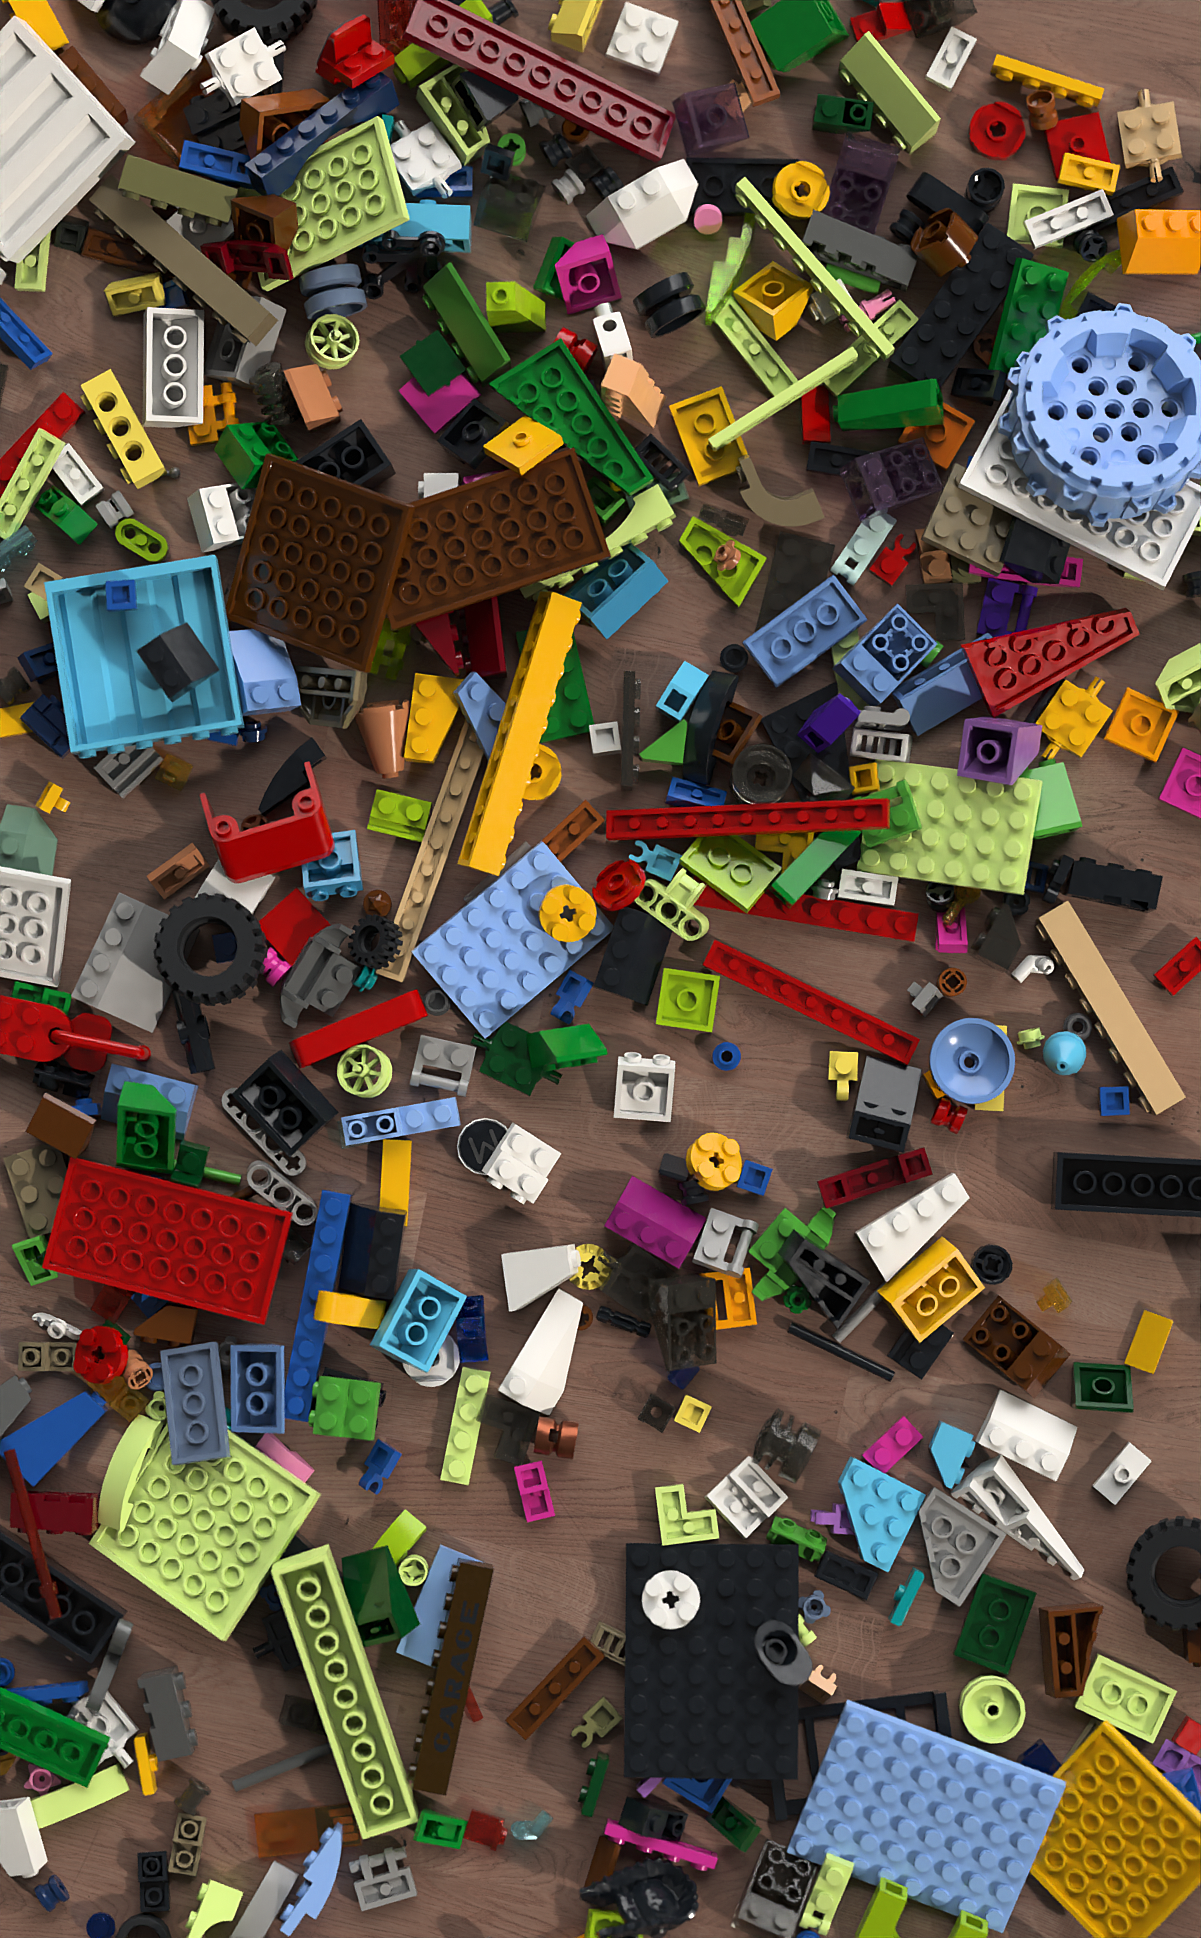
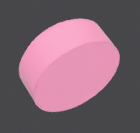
[694,204,722,234]

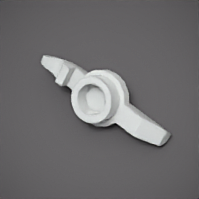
[32,1313,82,1340]

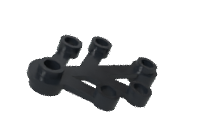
[361,230,446,299]

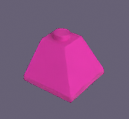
[555,234,622,315]

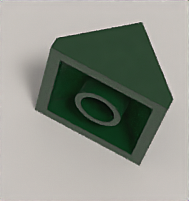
[1070,1362,1134,1413]

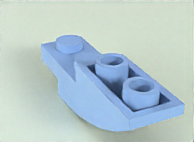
[341,1097,461,1146]
[280,1822,343,1936]

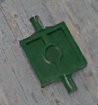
[471,1022,563,1097]

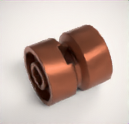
[533,1416,579,1460]

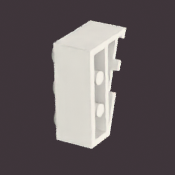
[140,0,215,95]

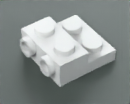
[614,1052,675,1122]
[482,1123,561,1204]

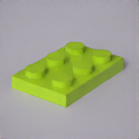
[679,835,782,913]

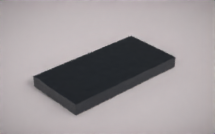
[686,157,799,217]

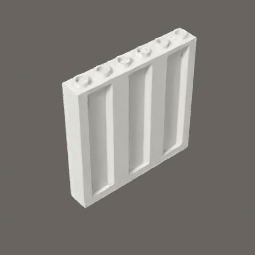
[0,15,136,264]

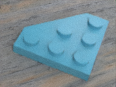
[838,1456,926,1572]

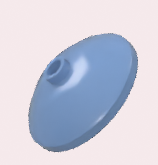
[929,1018,1015,1104]

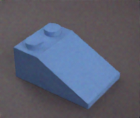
[229,629,301,716]

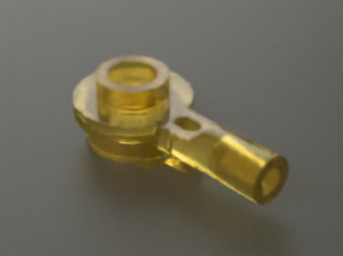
[942,885,981,925]

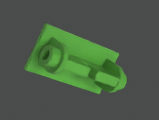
[766,1516,828,1562]

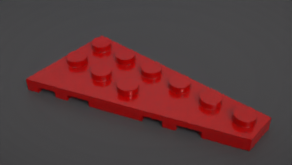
[960,608,1140,718]

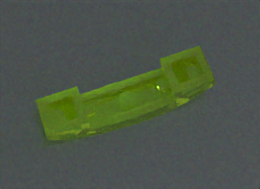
[1058,249,1122,320]

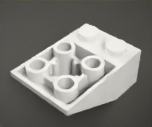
[187,483,257,552]

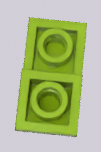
[372,1509,427,1567]

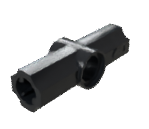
[172,990,215,1074]

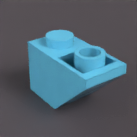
[655,661,709,723]
[928,1420,975,1489]

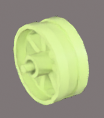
[305,314,360,369]
[337,1045,392,1098]

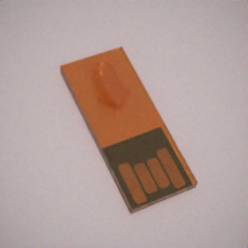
[254,1802,362,1858]

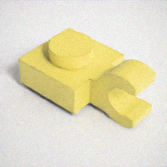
[828,1051,858,1101]

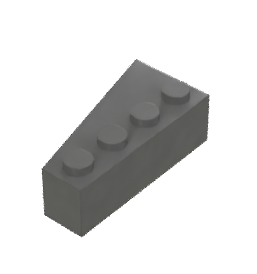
[802,210,918,292]

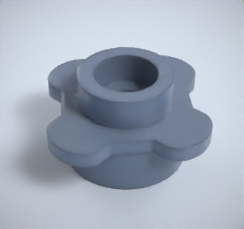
[799,1590,831,1624]

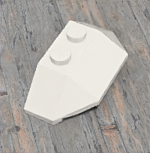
[586,159,698,250]

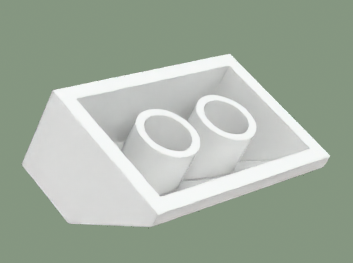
[975,1389,1078,1481]

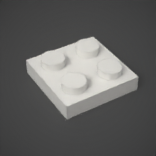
[606,2,679,76]

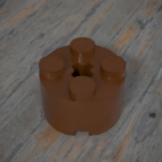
[910,208,978,277]

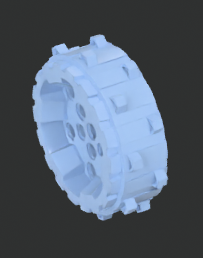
[997,303,1201,527]

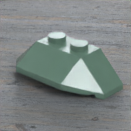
[0,804,58,876]

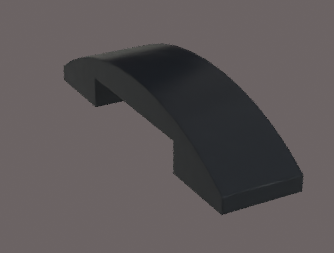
[683,670,739,786]

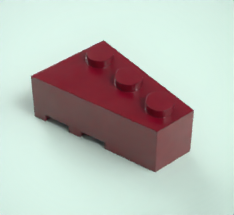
[10,1490,101,1535]

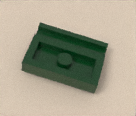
[577,1752,609,1817]

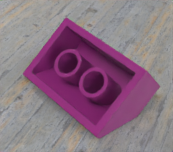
[604,1176,706,1269]

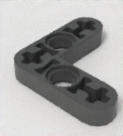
[85,1618,134,1713]

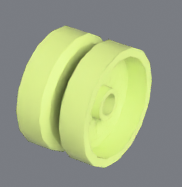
[958,1674,1026,1744]

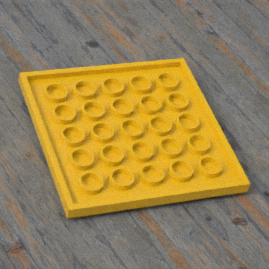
[1029,1720,1201,1938]

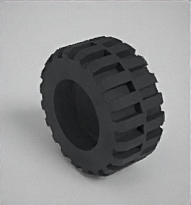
[211,0,318,46]
[154,893,268,1006]
[1126,1516,1201,1631]

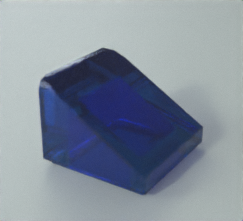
[667,1356,700,1390]

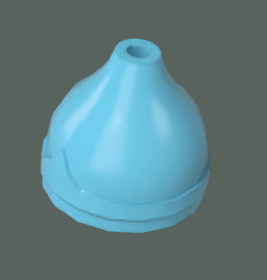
[1043,1031,1086,1075]

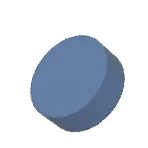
[146,1362,164,1391]

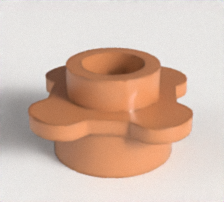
[714,540,741,571]

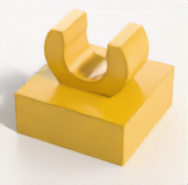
[35,781,70,814]

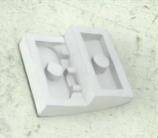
[195,859,276,914]
[704,1456,788,1539]

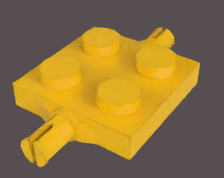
[1035,676,1113,760]

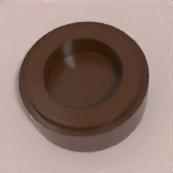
[562,119,590,145]

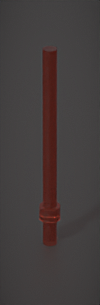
[4,1449,62,1620]

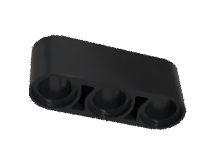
[906,172,990,235]

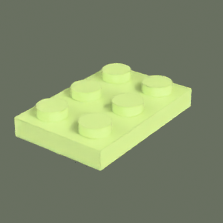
[1073,1653,1177,1743]

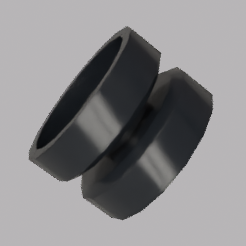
[633,272,706,338]

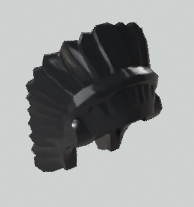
[579,1857,699,1938]

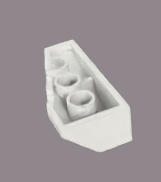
[498,1288,583,1415]

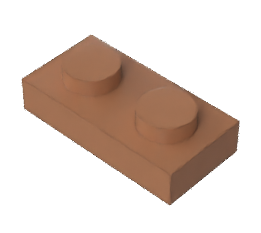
[147,843,210,900]

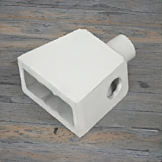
[593,303,633,373]

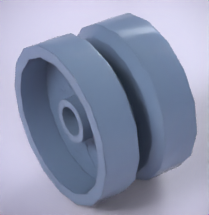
[298,264,368,322]

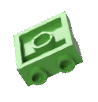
[309,1376,381,1441]

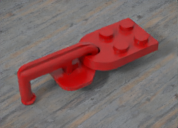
[0,995,151,1072]

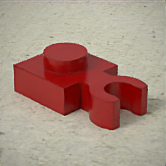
[868,533,916,587]

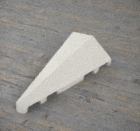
[951,1455,1084,1580]

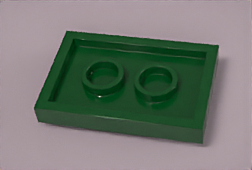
[953,1573,1037,1675]

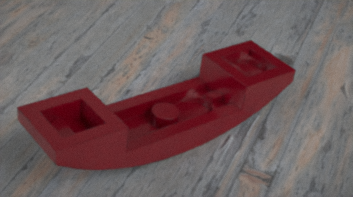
[200,240,294,280]
[816,1147,933,1209]

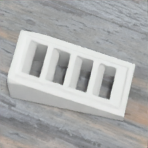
[850,728,913,763]

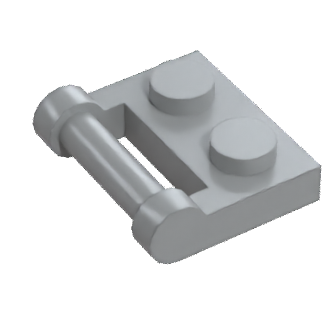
[854,706,910,732]
[410,1035,477,1097]
[692,1208,759,1278]

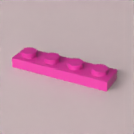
[604,1818,718,1871]

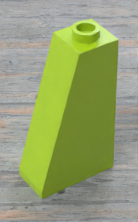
[393,0,493,89]
[486,282,546,333]

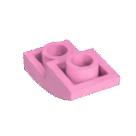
[255,1433,315,1482]

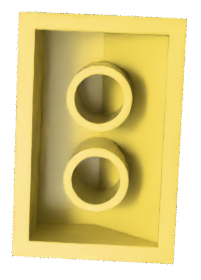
[548,0,603,53]

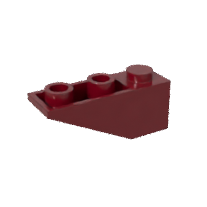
[415,611,464,677]

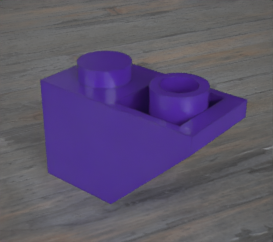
[797,693,861,753]

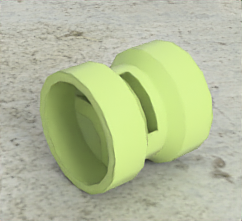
[399,1554,428,1586]

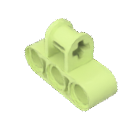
[634,868,709,941]

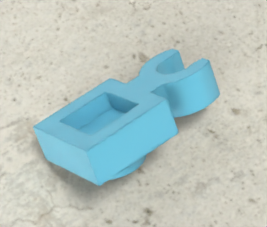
[629,841,682,882]

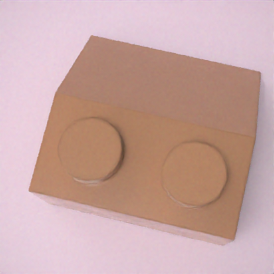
[284,364,343,434]

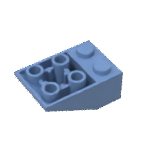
[832,603,938,706]

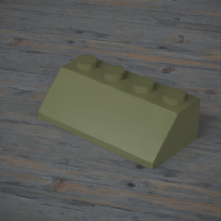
[118,154,238,228]

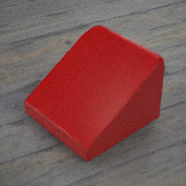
[1171,1715,1201,1755]

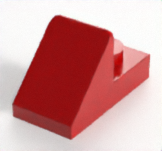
[849,2,912,43]

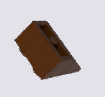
[963,1295,1071,1398]

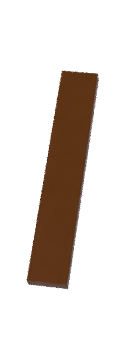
[81,228,253,293]

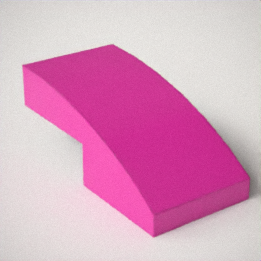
[514,1460,555,1522]

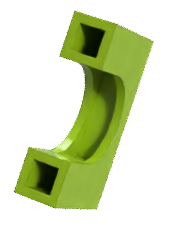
[855,1877,988,1938]

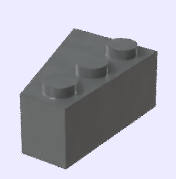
[137,1665,198,1762]

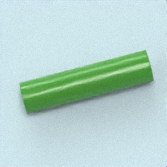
[826,263,881,295]

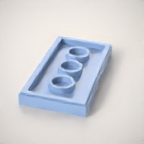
[395,1544,485,1668]

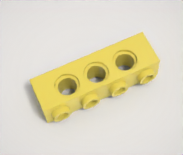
[80,369,167,489]

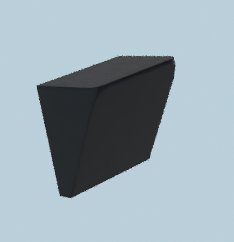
[658,1153,689,1182]

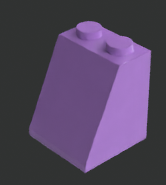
[957,716,1042,785]

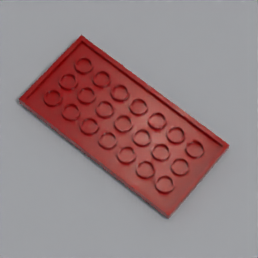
[42,1156,293,1325]

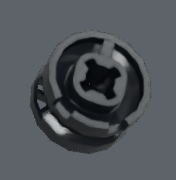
[971,1244,1013,1285]

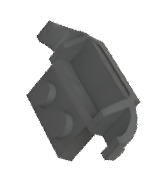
[280,923,362,1028]

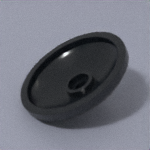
[95,0,178,45]

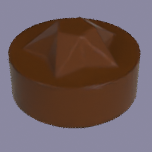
[363,890,392,917]

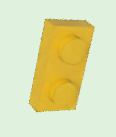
[1057,152,1120,196]

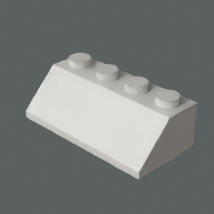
[143,307,204,428]

